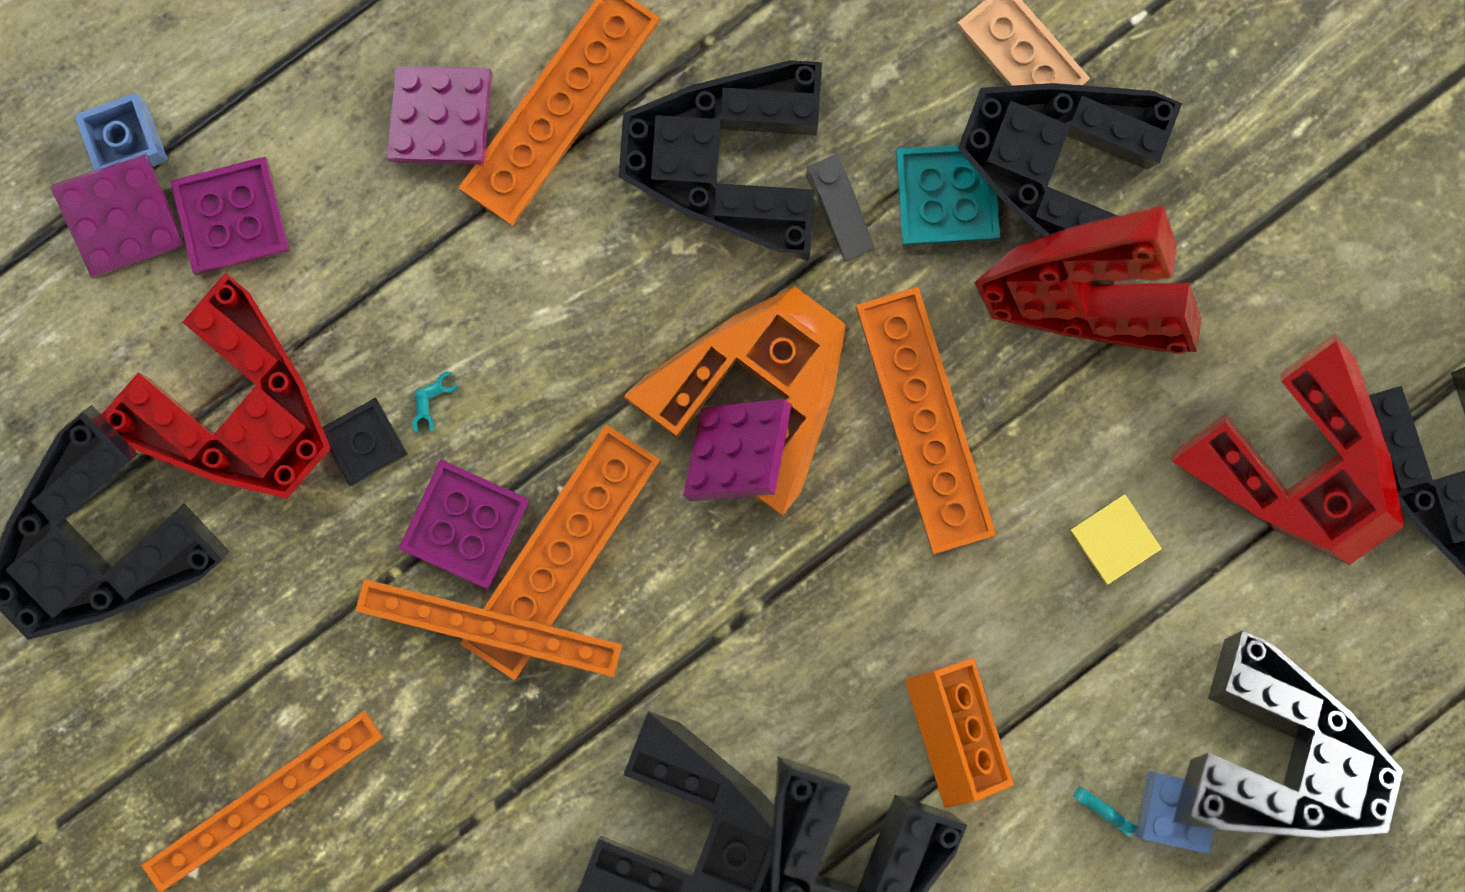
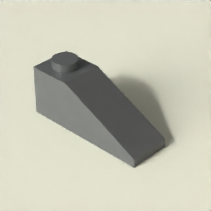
[806,154,875,262]

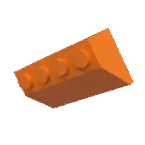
[905,658,1014,808]

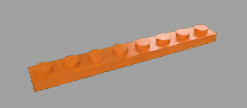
[355,579,623,677]
[141,710,384,892]

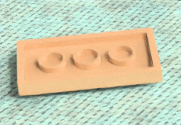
[956,0,1090,86]

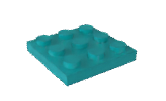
[895,145,1000,246]

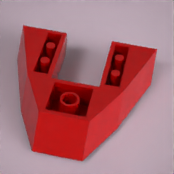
[974,205,1202,354]
[101,273,331,499]
[1172,333,1404,565]

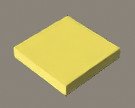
[1069,494,1162,585]

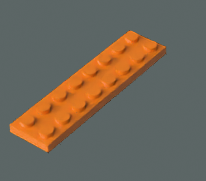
[458,0,661,227]
[856,286,996,555]
[460,424,661,681]

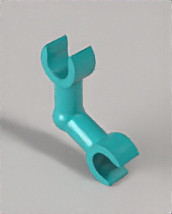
[412,371,459,433]
[1072,785,1138,838]

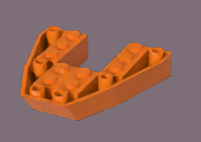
[624,286,846,518]

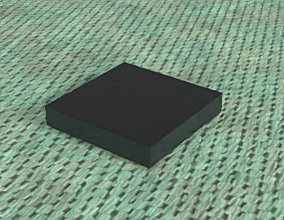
[322,397,408,487]

